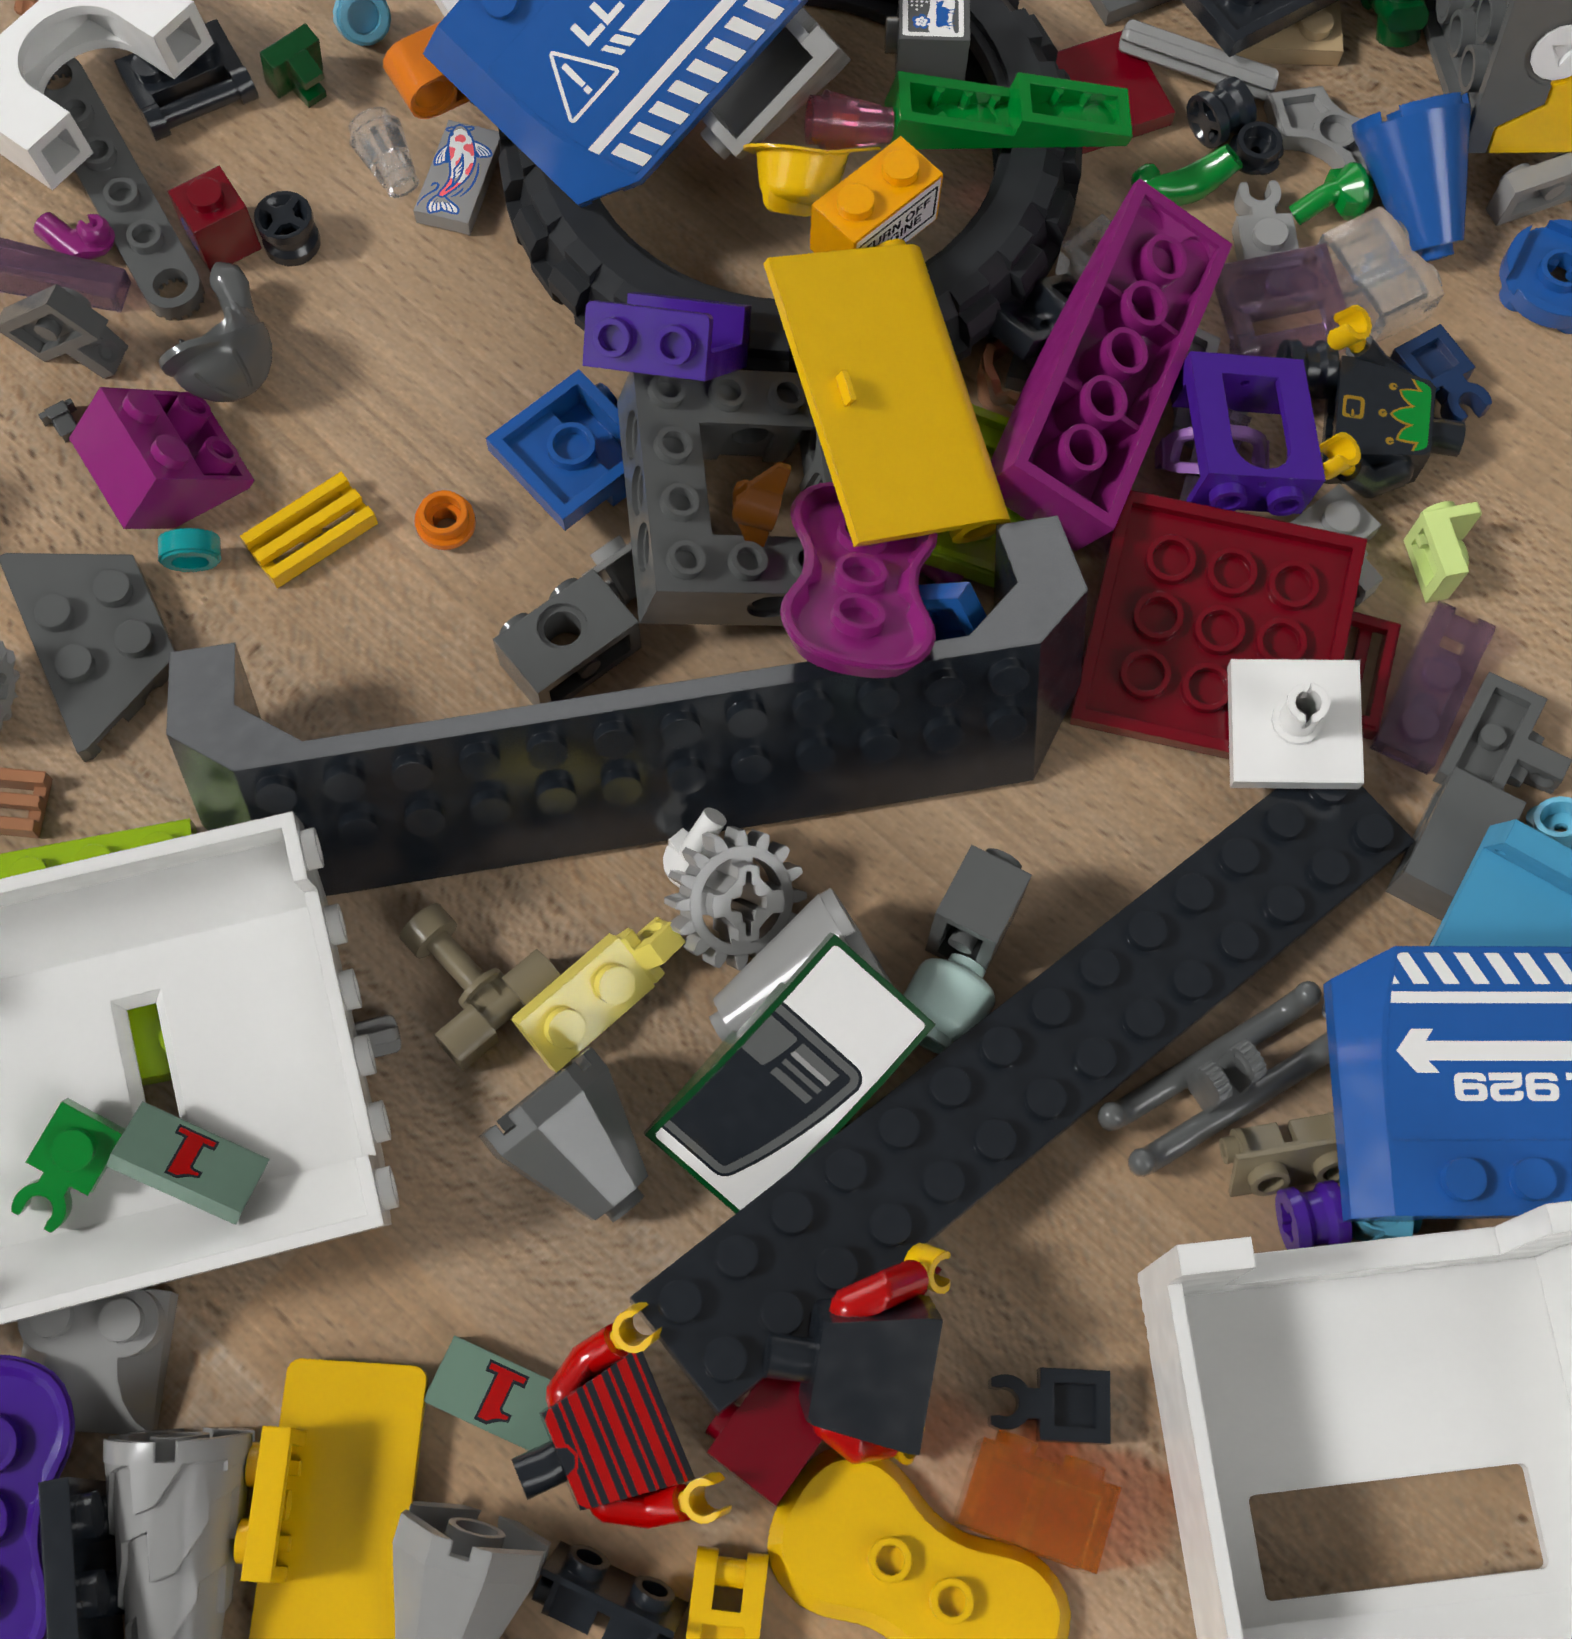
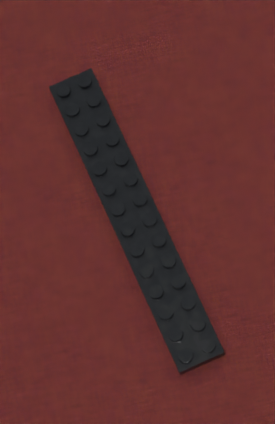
[630,786,1414,1416]

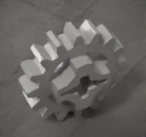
[664,826,807,971]

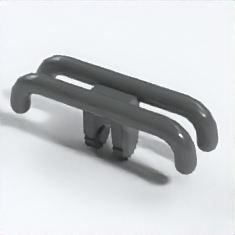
[1098,981,1330,1177]

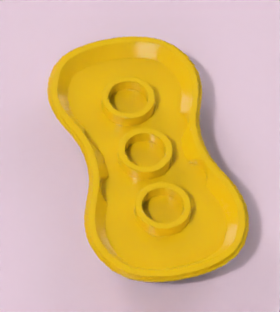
[767,1449,1071,1639]

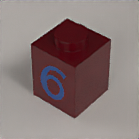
[167,165,262,273]

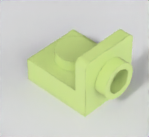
[1403,501,1482,603]

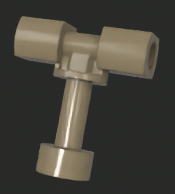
[400,903,561,1071]

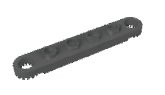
[43,58,205,321]

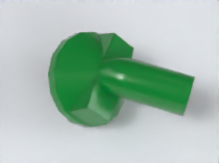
[1289,162,1374,225]

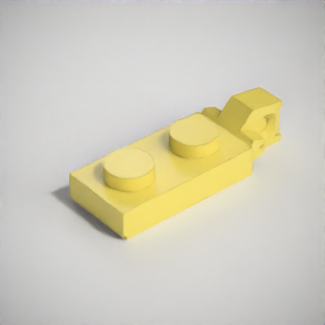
[511,916,685,1073]

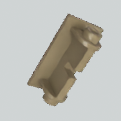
[1219,1112,1340,1197]

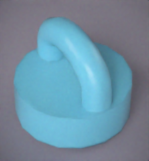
[333,0,391,46]

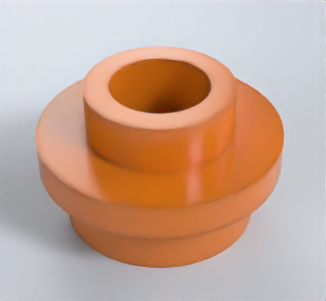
[414,490,476,550]

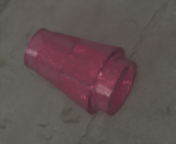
[804,89,894,151]

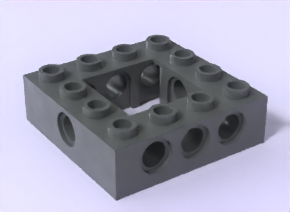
[617,370,833,626]

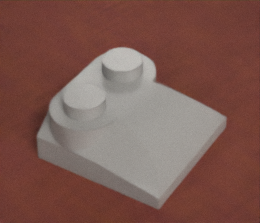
[18,1288,179,1434]

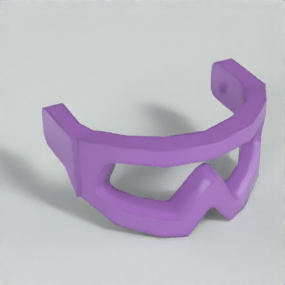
[1155,424,1269,474]

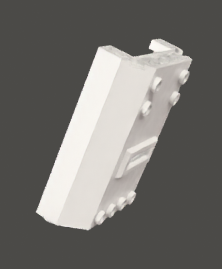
[0,811,399,1325]

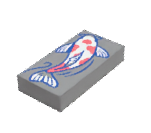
[413,120,500,235]

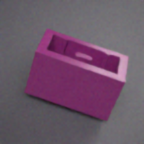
[69,387,255,529]

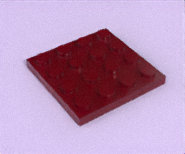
[1070,490,1368,759]

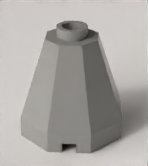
[392,1501,551,1639]

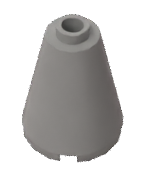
[709,888,893,1042]

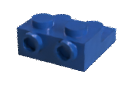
[486,369,626,531]

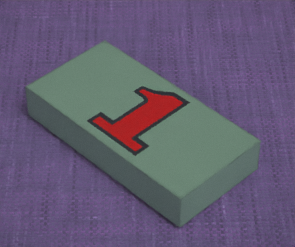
[106,1101,270,1225]
[424,1335,552,1451]

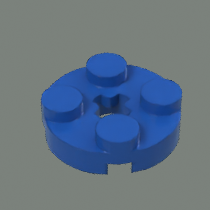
[1499,219,1572,334]

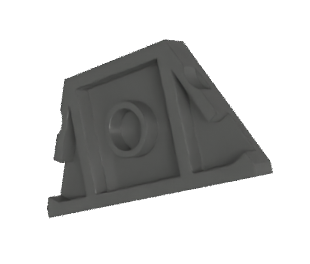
[0,553,176,762]

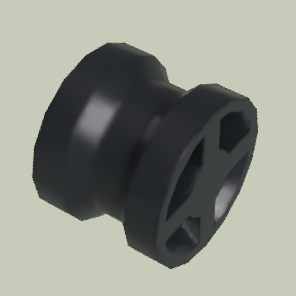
[1186,76,1257,148]
[254,191,321,267]
[1276,339,1340,399]

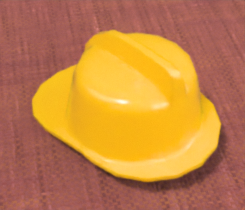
[743,143,881,217]

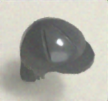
[158,262,272,402]

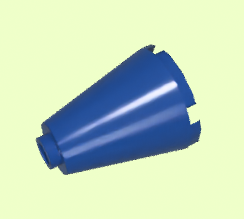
[1351,92,1471,263]

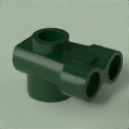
[1360,0,1429,48]

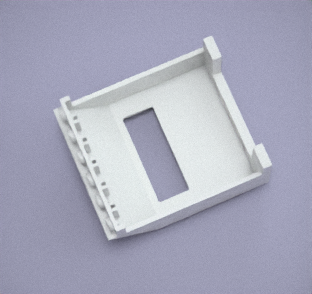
[1138,1201,1572,1639]

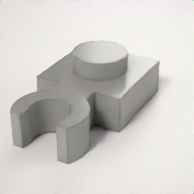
[1232,180,1302,277]

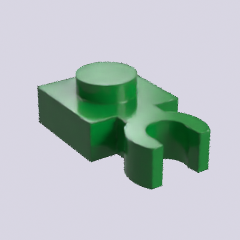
[11,1098,125,1233]

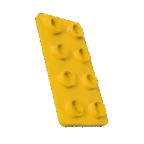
[234,1358,428,1639]

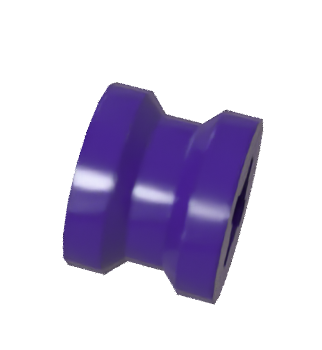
[1275,1180,1352,1250]

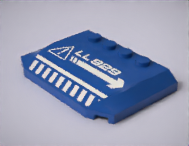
[423,0,808,208]
[1323,946,1572,1222]

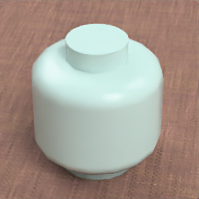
[903,953,996,1054]

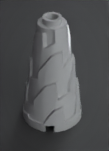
[103,1427,255,1639]

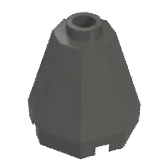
[479,1047,648,1222]

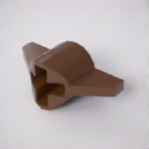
[732,462,791,548]

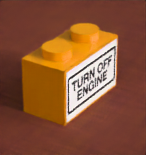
[810,136,943,253]

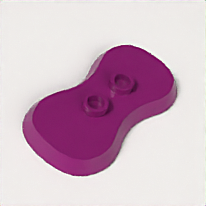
[780,482,938,678]

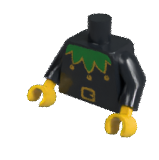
[1319,305,1466,498]

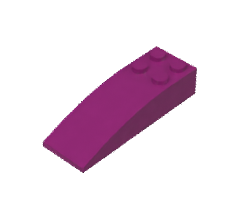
[991,179,1233,551]

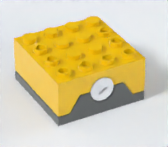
[1422,0,1572,153]

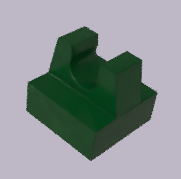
[259,23,327,108]

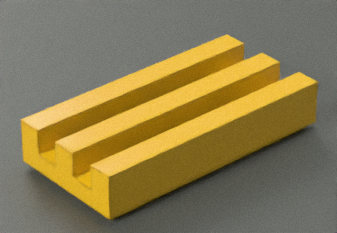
[240,471,378,589]

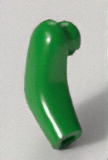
[1131,144,1243,206]

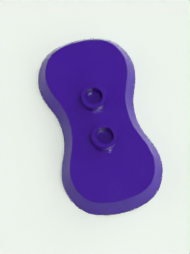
[0,1355,75,1639]

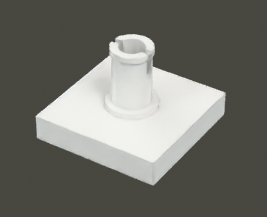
[1227,659,1364,789]

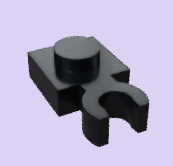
[988,1367,1111,1445]

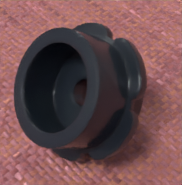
[1229,121,1284,175]

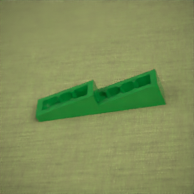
[884,71,1133,150]

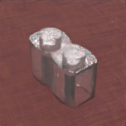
[1312,206,1444,343]

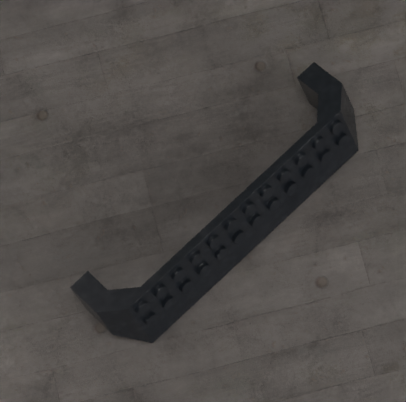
[166,516,1088,896]

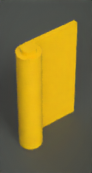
[763,239,1011,547]

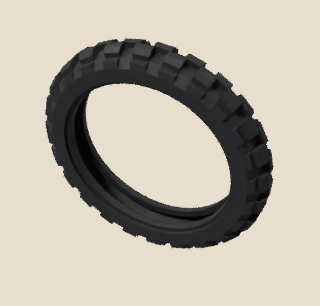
[498,0,1082,373]

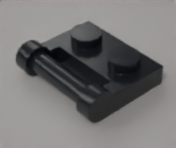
[114,19,259,141]

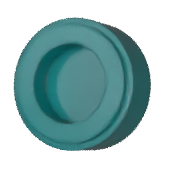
[157,528,222,572]

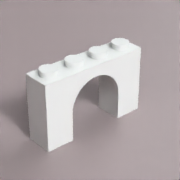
[0,0,214,190]

